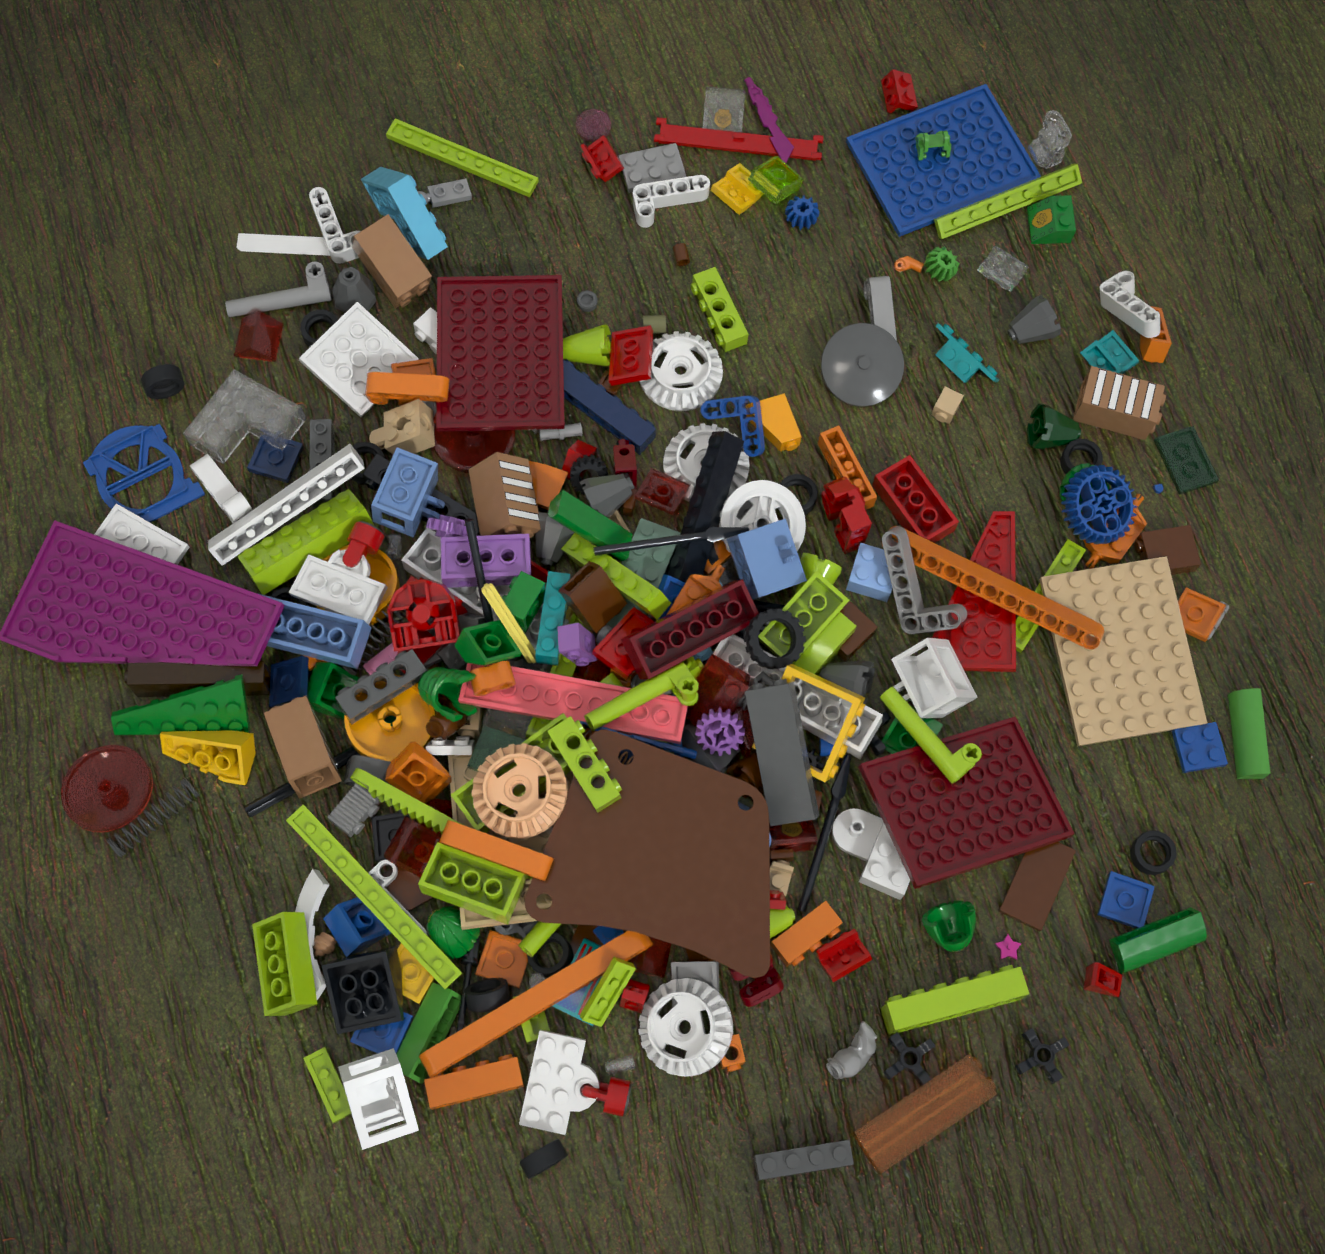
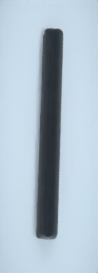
[244,746,361,817]

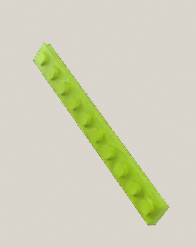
[286,805,462,990]

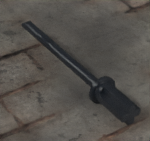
[456,936,480,1032]

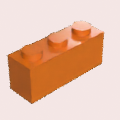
[770,901,843,967]

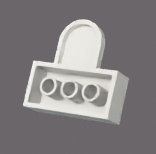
[832,809,910,900]

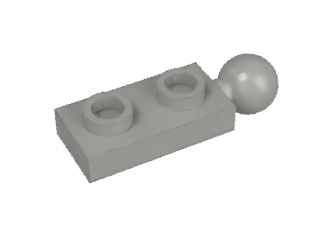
[417,179,472,208]

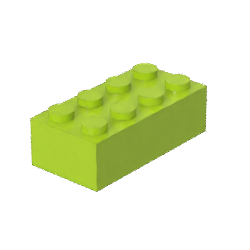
[758,571,849,663]
[418,842,526,925]
[252,912,317,1016]

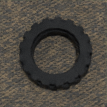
[744,609,806,669]

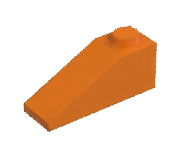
[1140,306,1172,363]

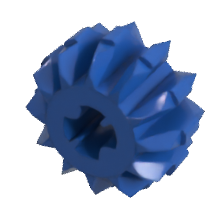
[785,195,819,230]

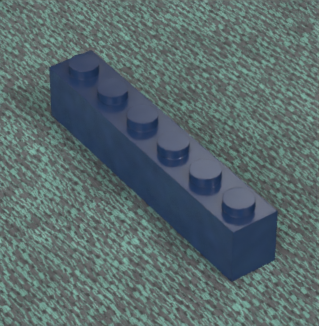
[563,359,656,455]

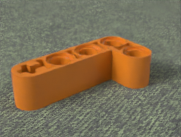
[365,372,449,405]

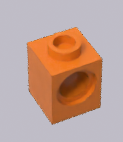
[720,1034,746,1072]

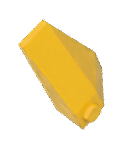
[160,730,256,785]

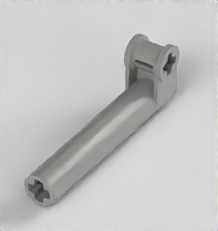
[225,262,332,317]

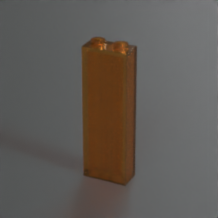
[851,1054,997,1175]

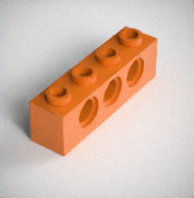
[818,425,877,510]

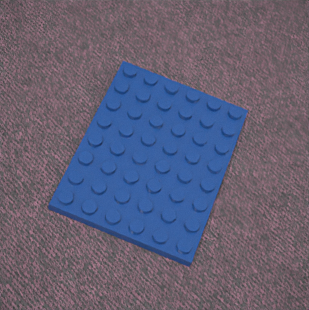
[846,84,1041,237]

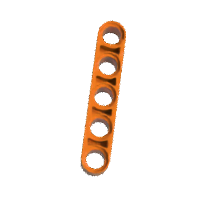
[439,820,554,881]

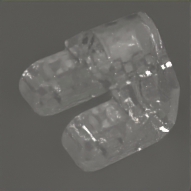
[1028,110,1072,169]

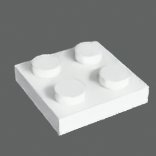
[426,736,475,755]

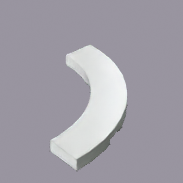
[295,869,329,1000]

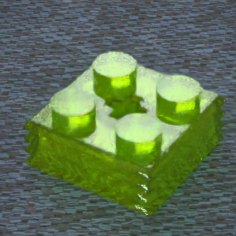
[748,156,804,204]

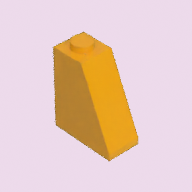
[746,393,802,451]

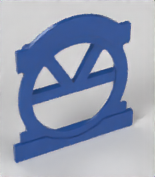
[83,424,205,523]

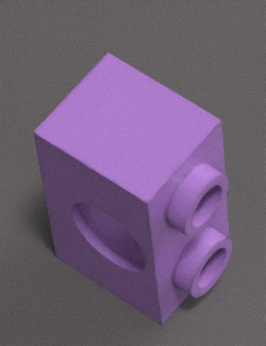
[557,623,597,666]

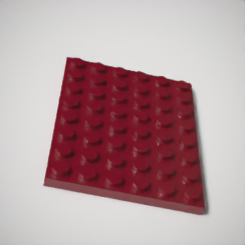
[436,275,565,431]
[858,716,1075,889]

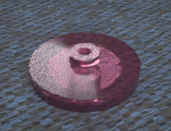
[576,109,611,142]

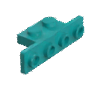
[935,323,1000,383]

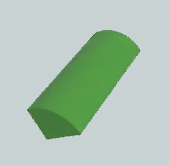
[1228,688,1270,779]
[396,982,461,1084]

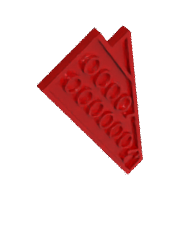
[932,511,1016,672]

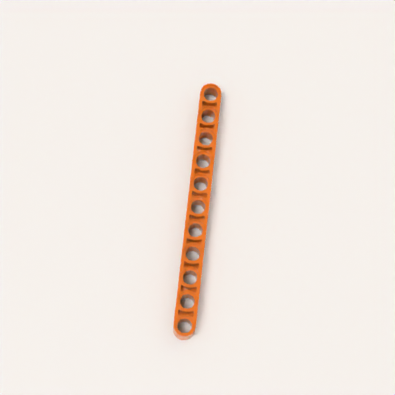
[882,526,1105,649]
[418,931,653,1078]

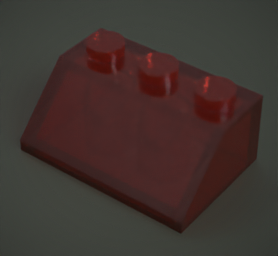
[686,654,751,734]

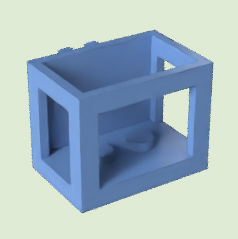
[371,447,445,537]
[726,518,807,599]

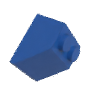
[323,897,391,957]

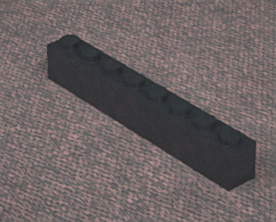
[668,431,744,583]

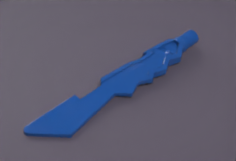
[580,721,697,759]

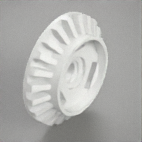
[639,331,723,411]
[663,423,750,502]
[719,480,806,552]
[638,978,733,1076]

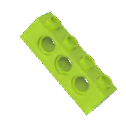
[690,267,749,352]
[547,716,622,813]

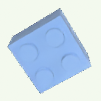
[846,543,901,602]

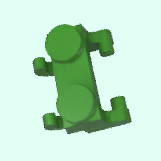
[915,130,951,161]

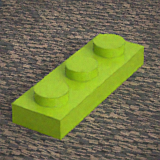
[579,957,636,1027]
[303,1047,351,1123]

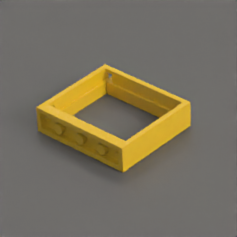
[752,664,865,782]

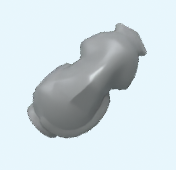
[826,1021,877,1079]

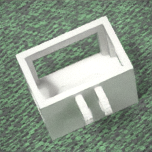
[891,638,978,718]
[338,1048,419,1150]

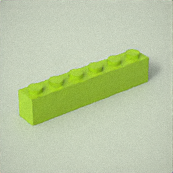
[561,533,671,620]

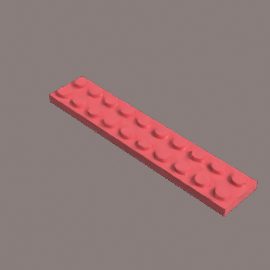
[458,663,688,744]

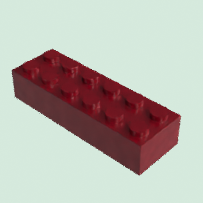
[621,579,759,680]

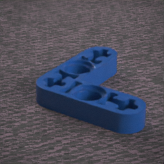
[701,395,765,457]

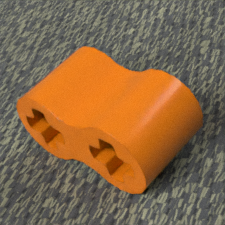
[470,661,516,696]

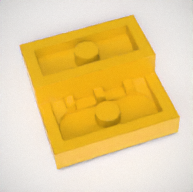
[710,163,769,215]

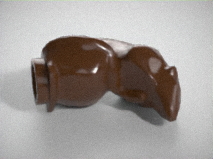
[426,696,468,740]

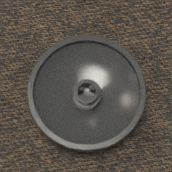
[821,323,904,407]

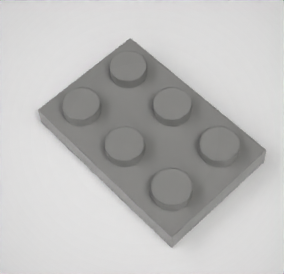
[619,143,686,193]

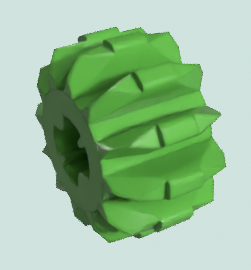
[924,246,960,282]

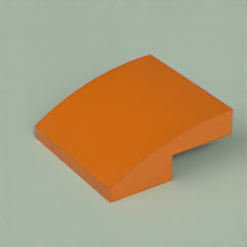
[529,461,568,511]

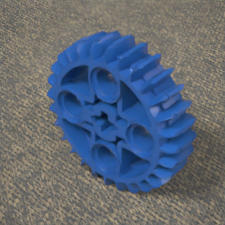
[1061,465,1138,544]

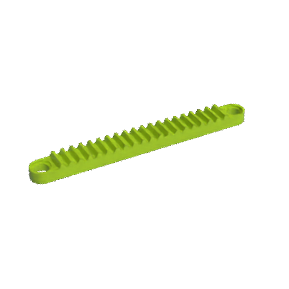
[350,768,533,880]

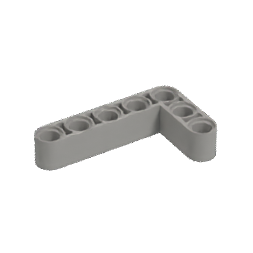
[882,526,967,634]

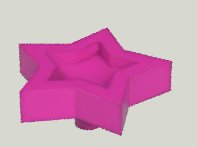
[995,934,1022,960]

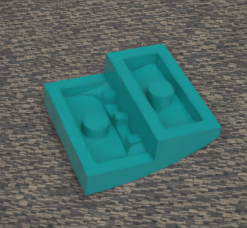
[1080,330,1139,374]

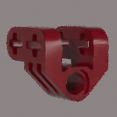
[728,953,784,1007]

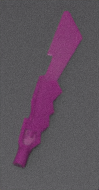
[744,77,794,163]

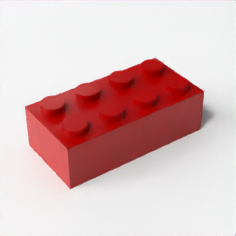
[872,455,959,543]

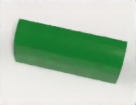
[548,490,633,561]
[1109,907,1207,974]

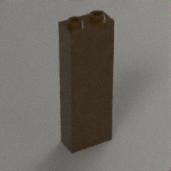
[124,661,271,697]

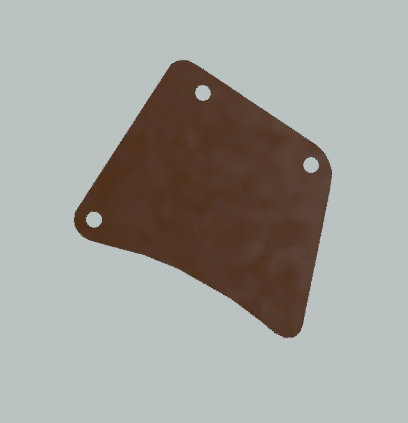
[525,729,770,978]

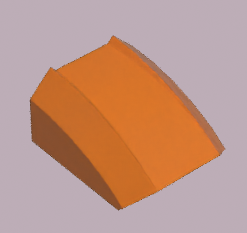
[385,742,452,803]

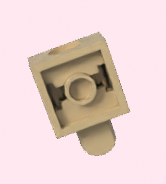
[369,399,435,454]

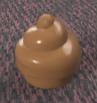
[314,932,337,957]

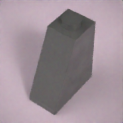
[682,718,741,773]

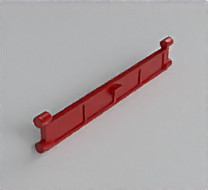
[654,117,824,161]

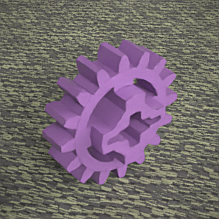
[426,515,467,537]
[695,707,745,756]

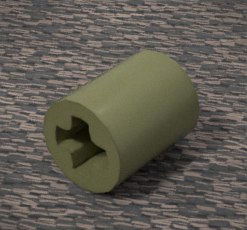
[643,315,666,334]

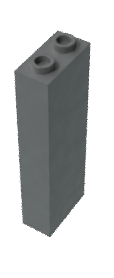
[745,679,819,826]

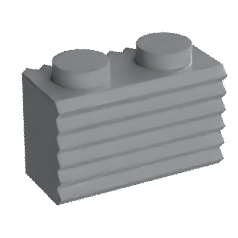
[328,783,380,838]

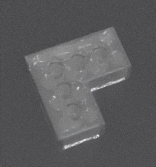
[183,369,307,464]

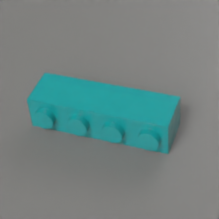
[535,571,571,666]

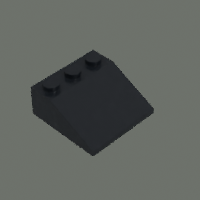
[322,946,404,1034]

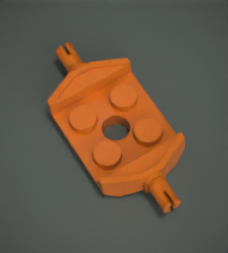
[1083,494,1147,569]
[667,564,725,615]

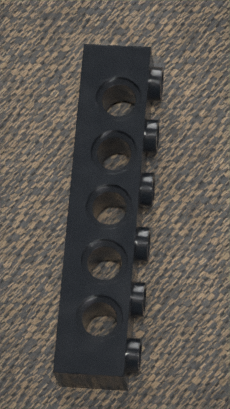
[363,454,480,536]

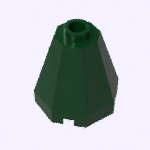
[1027,403,1081,449]

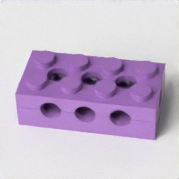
[441,534,531,588]

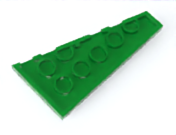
[111,674,250,735]

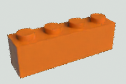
[424,1054,524,1110]

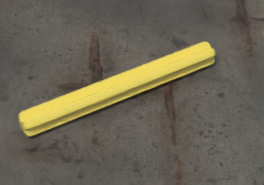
[481,583,536,664]

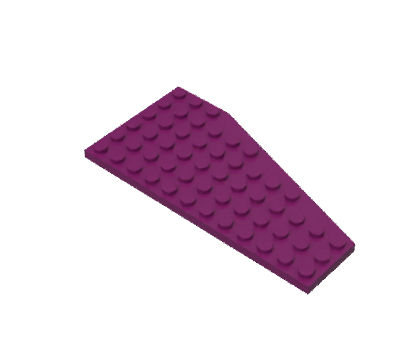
[0,520,285,666]

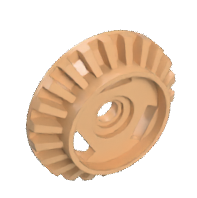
[472,743,568,839]

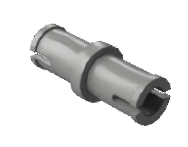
[539,422,582,441]

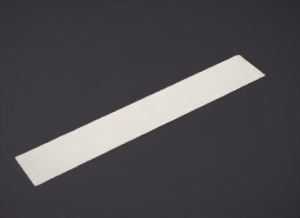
[237,233,342,256]

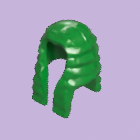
[418,667,477,722]

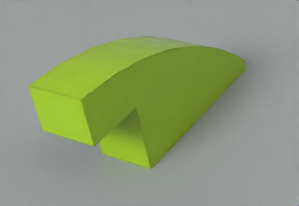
[794,612,857,675]

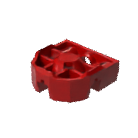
[821,477,872,554]
[387,579,461,652]

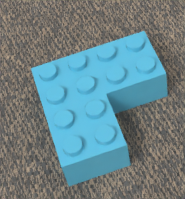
[361,167,448,260]

